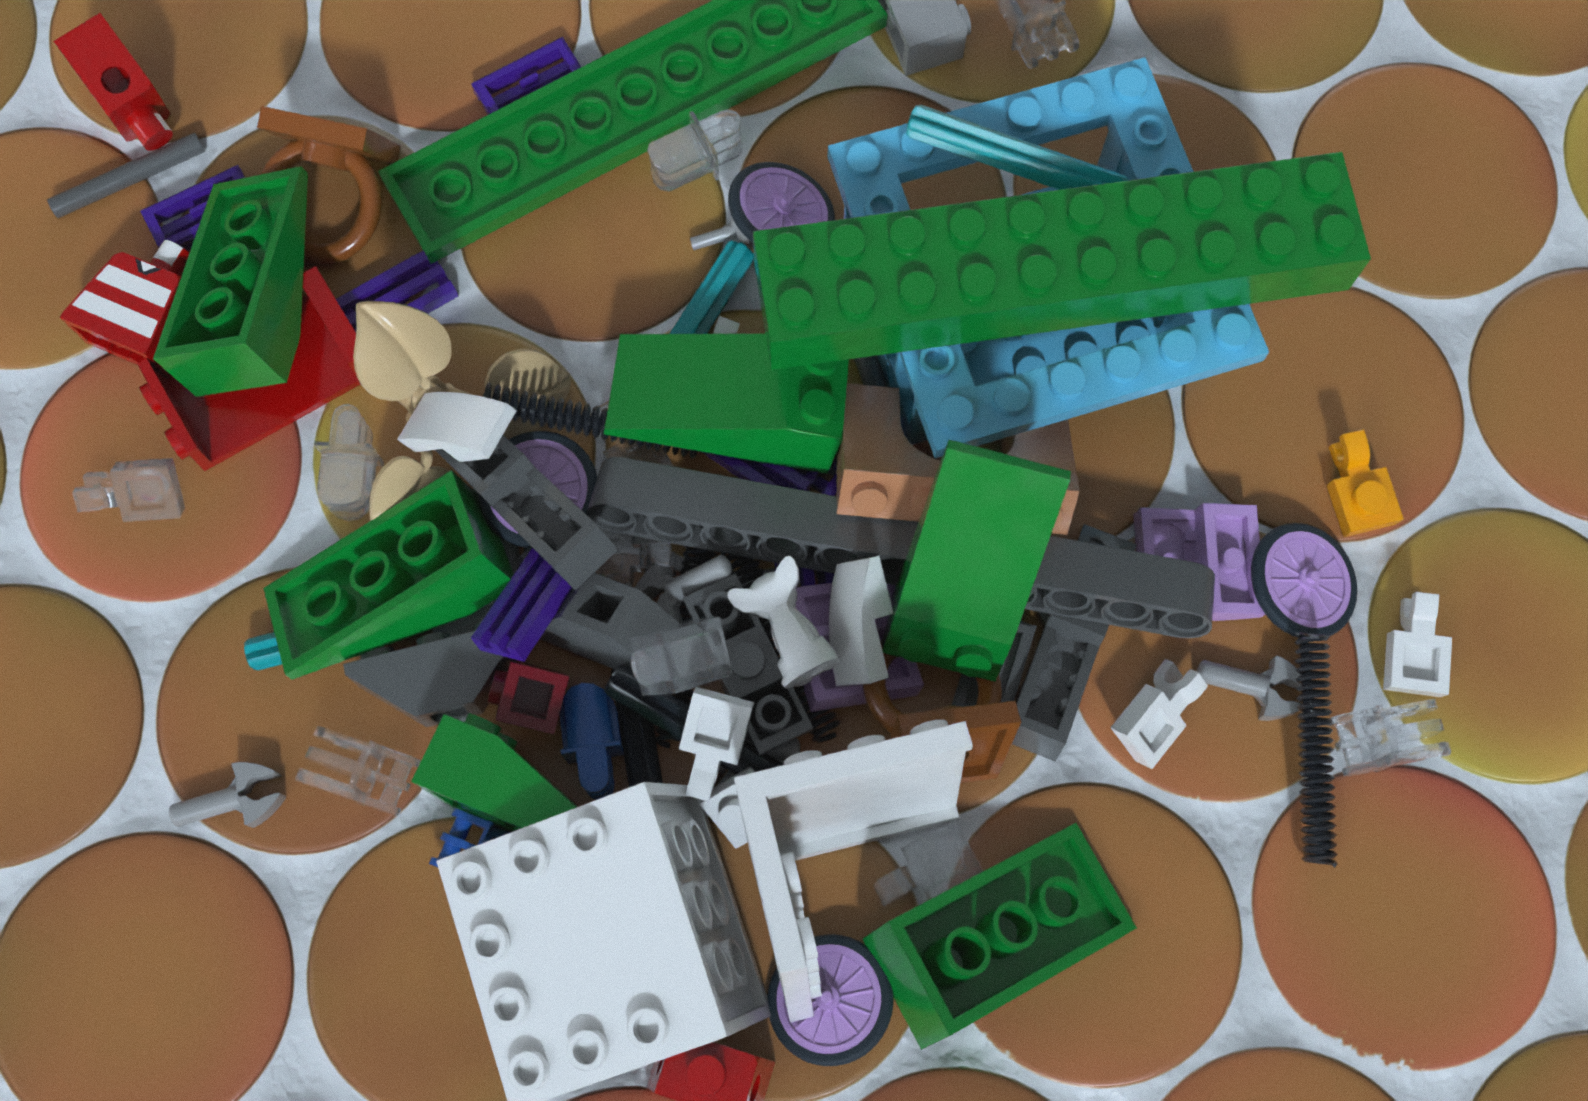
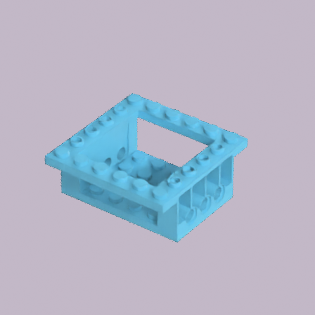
[827,57,1269,458]

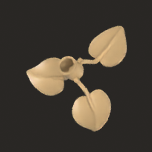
[353,301,571,521]

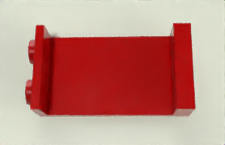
[137,266,361,471]

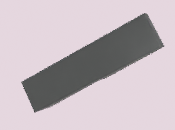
[435,435,618,591]
[1012,524,1137,762]

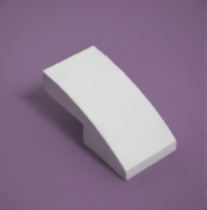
[397,392,517,462]
[829,556,893,686]

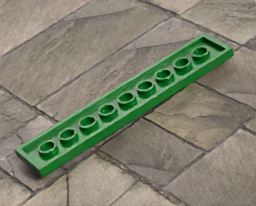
[378,0,888,264]

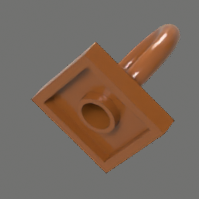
[257,106,401,266]
[863,638,1021,783]

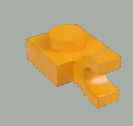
[1326,429,1404,537]

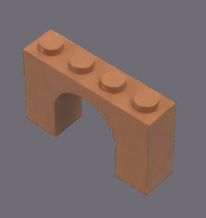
[837,383,1080,535]

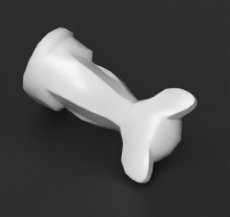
[728,556,840,689]

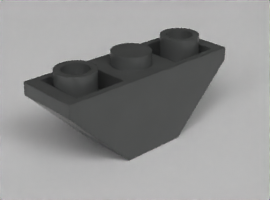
[540,573,703,693]
[683,573,813,756]
[343,621,520,728]

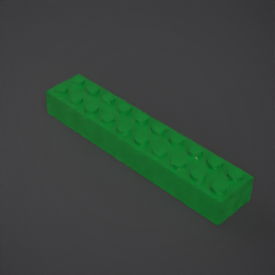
[753,152,1371,370]

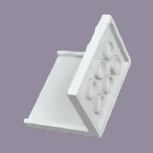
[734,720,973,1023]
[436,782,771,1101]

